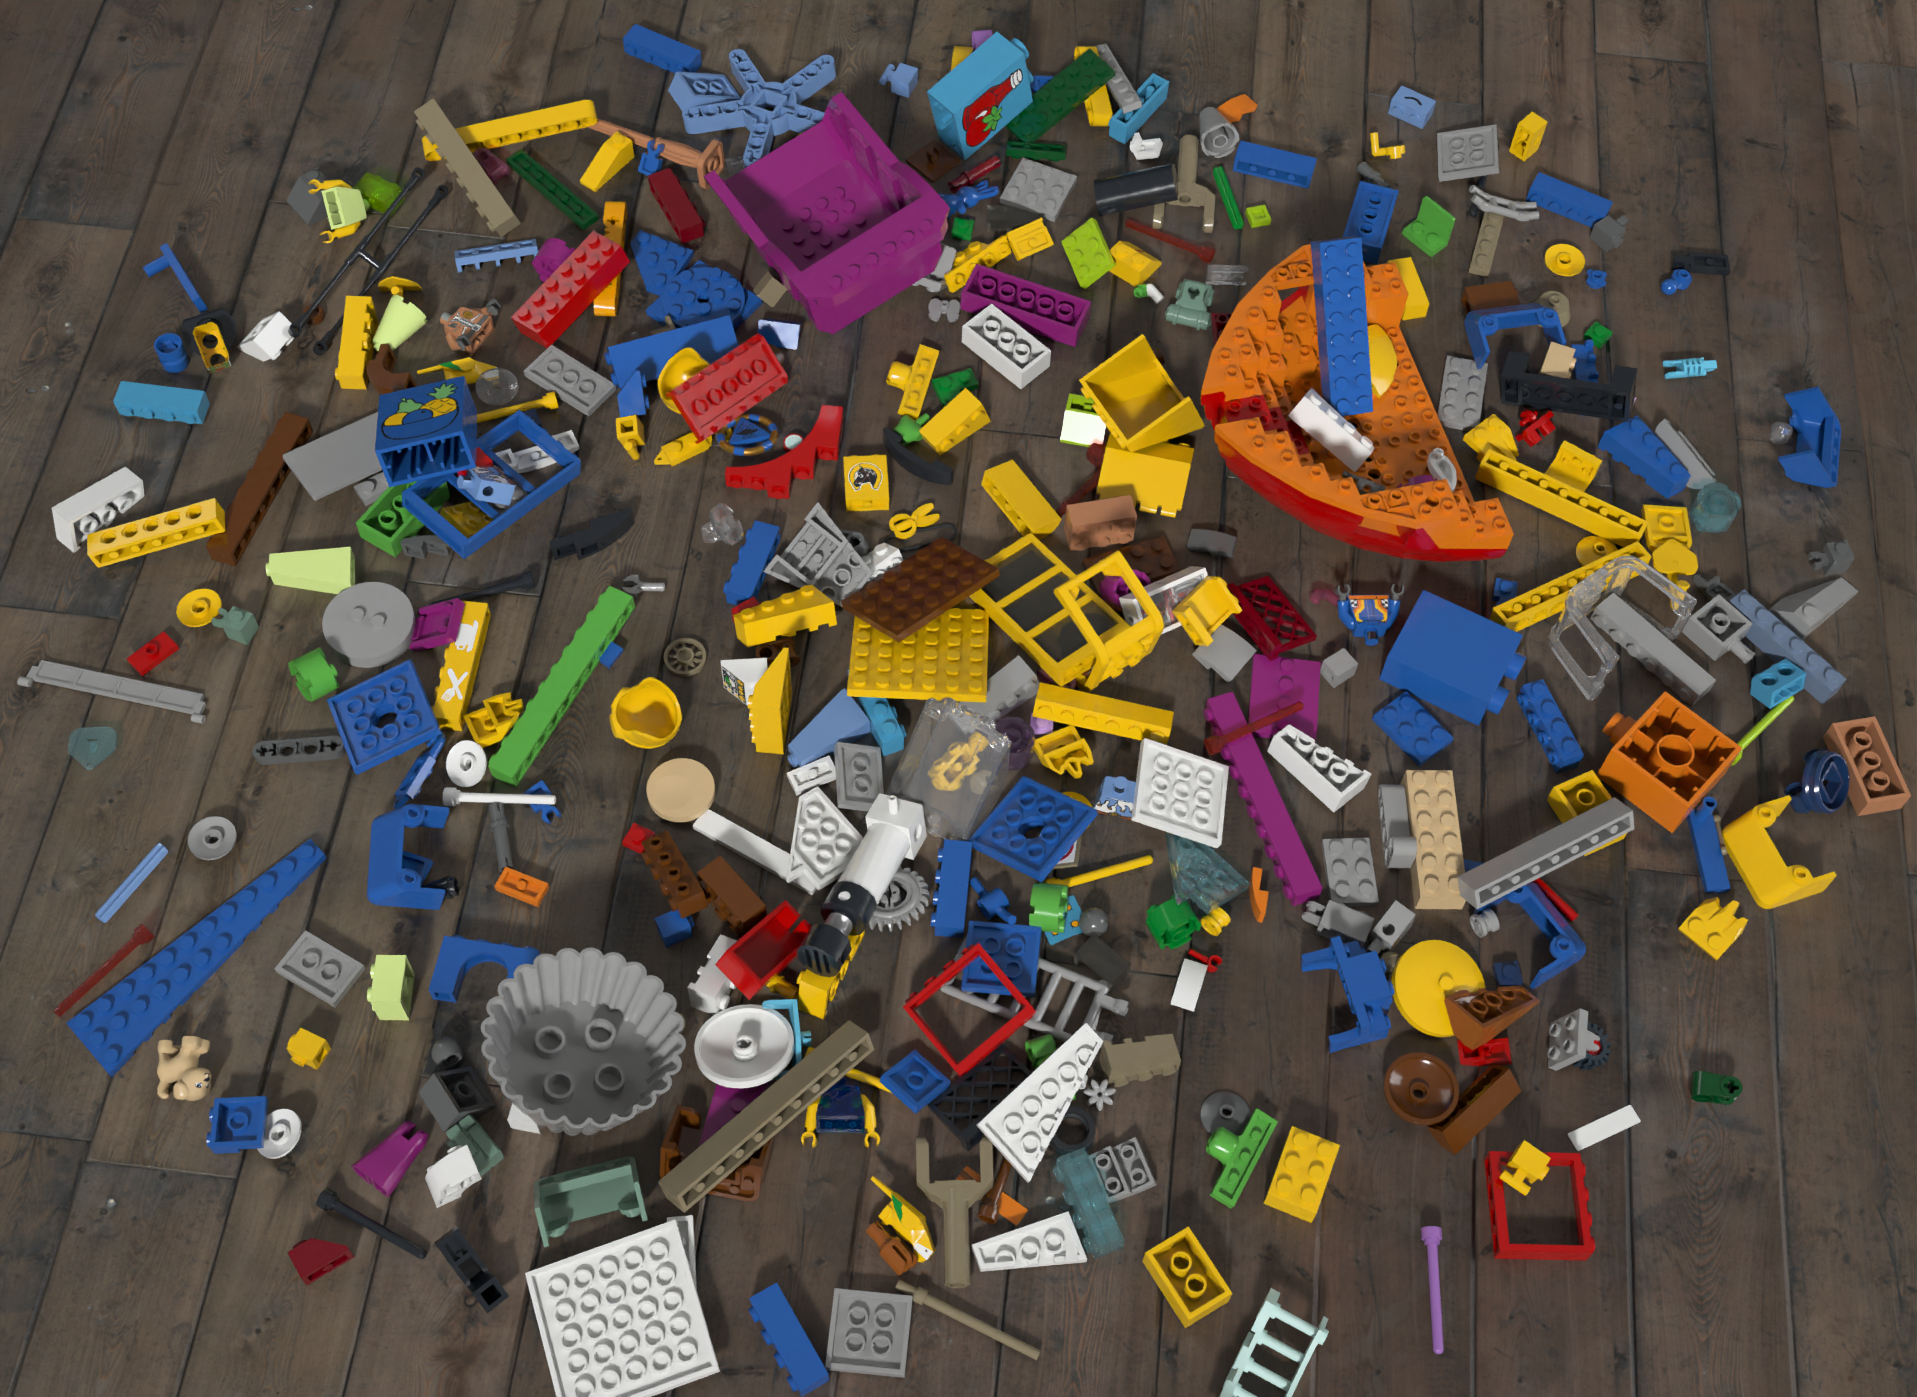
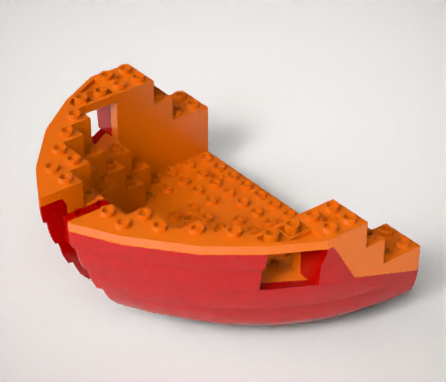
[1200,244,1514,562]

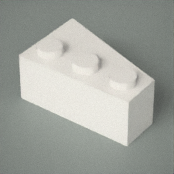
[687,934,737,1015]

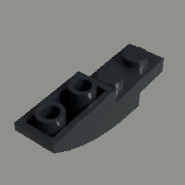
[549,508,634,560]

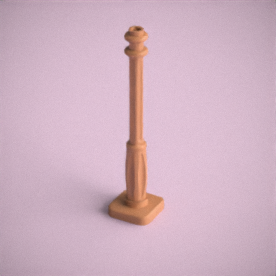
[581,118,725,190]

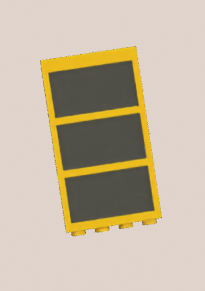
[969,533,1131,687]

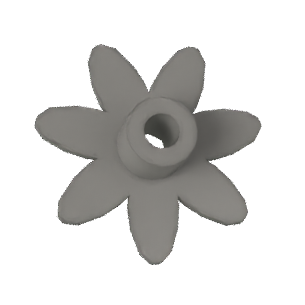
[1083,1079,1116,1111]

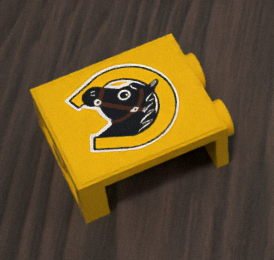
[843,454,889,512]

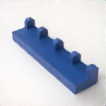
[1570,340,1599,383]

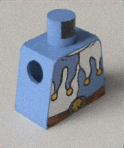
[457,467,516,505]
[1093,776,1136,820]

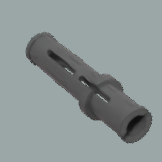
[489,802,514,872]

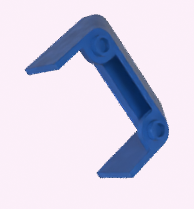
[1464,303,1566,370]
[1778,387,1841,488]
[366,804,449,910]
[1473,882,1586,989]

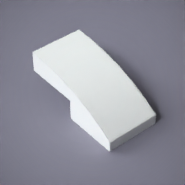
[1171,959,1208,1012]

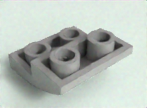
[1192,625,1257,683]
[1088,1137,1157,1203]

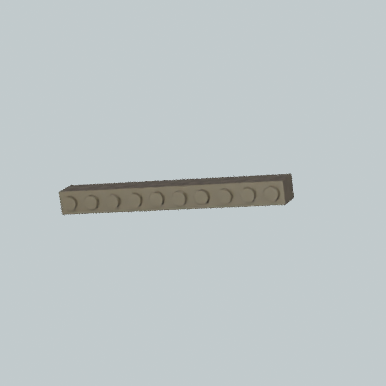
[658,1020,875,1213]

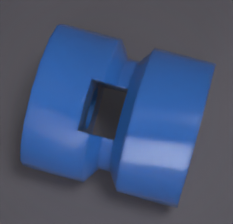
[154,333,190,373]

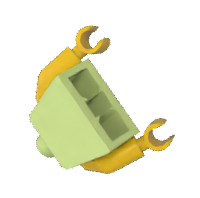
[308,179,369,243]

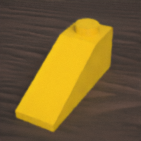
[580,132,634,192]

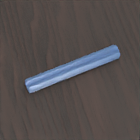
[95,843,168,923]

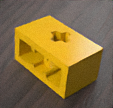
[1509,112,1548,161]

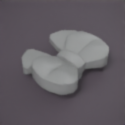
[928,298,960,323]

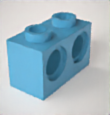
[1750,659,1806,709]

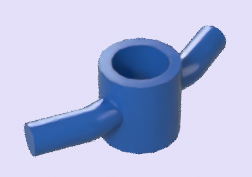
[969,877,1017,924]

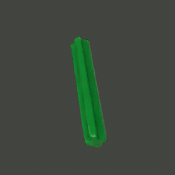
[1213,166,1244,230]

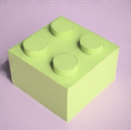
[367,955,415,1020]

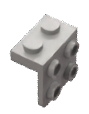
[913,243,957,293]

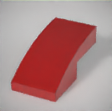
[1457,1037,1512,1066]

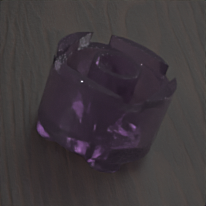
[988,717,1035,770]

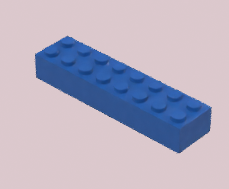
[1311,236,1373,416]

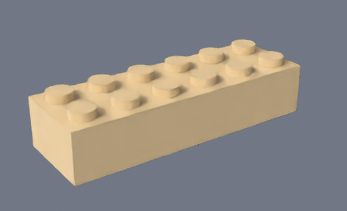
[1401,770,1466,909]

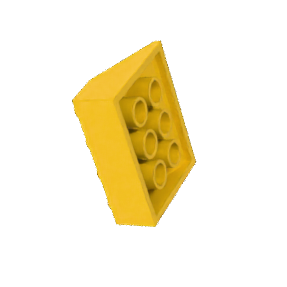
[748,648,792,754]

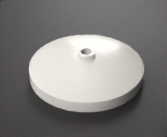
[694,1004,795,1088]

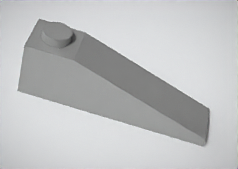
[1768,577,1858,640]

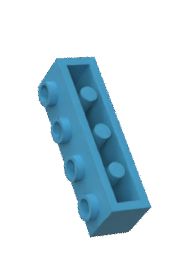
[1108,73,1169,144]
[113,381,210,424]
[848,669,906,757]

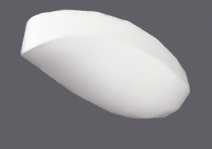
[1427,448,1457,492]

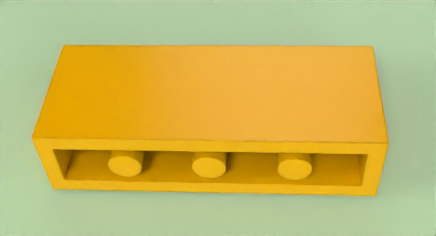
[981,460,1062,541]

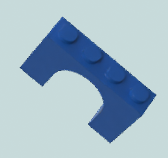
[428,935,541,1003]

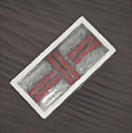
[1119,566,1208,634]

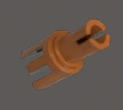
[866,1221,918,1276]

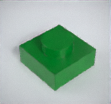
[951,218,974,241]
[1583,322,1613,349]

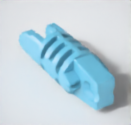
[1663,357,1717,379]

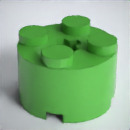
[288,648,339,702]
[1029,882,1069,933]

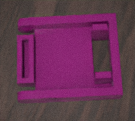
[409,598,465,652]

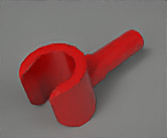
[1188,949,1222,973]

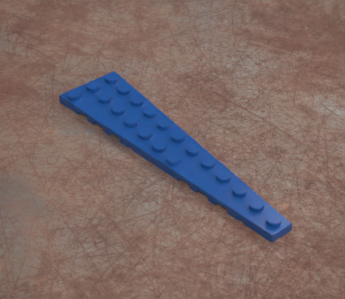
[66,839,326,1078]

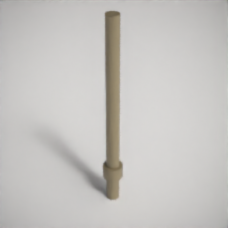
[895,1280,1041,1361]

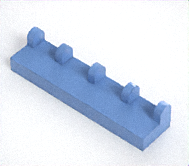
[454,239,538,273]

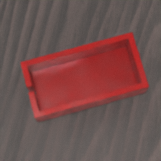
[715,900,812,1000]

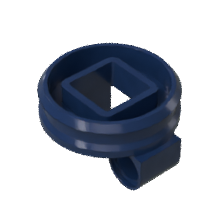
[1784,749,1850,814]

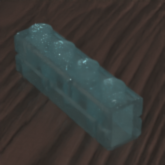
[1053,1148,1125,1259]

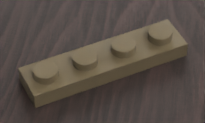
[1468,212,1504,278]

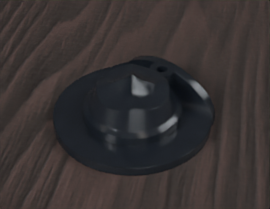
[182,308,237,357]

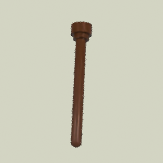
[977,1158,1012,1224]

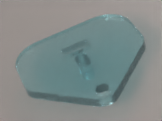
[68,727,117,770]

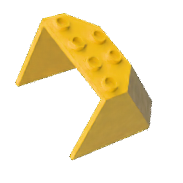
[1079,334,1205,452]

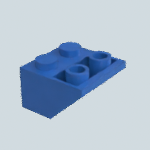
[617,369,650,417]

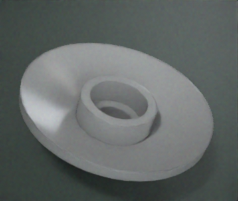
[188,816,237,860]

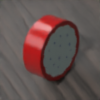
[783,434,804,453]

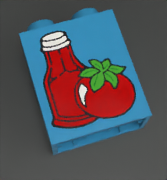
[927,32,1033,160]

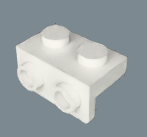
[861,543,904,583]

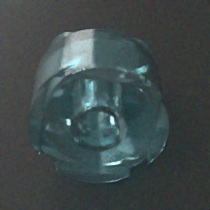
[1690,483,1741,533]

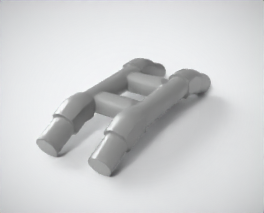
[1469,185,1539,222]

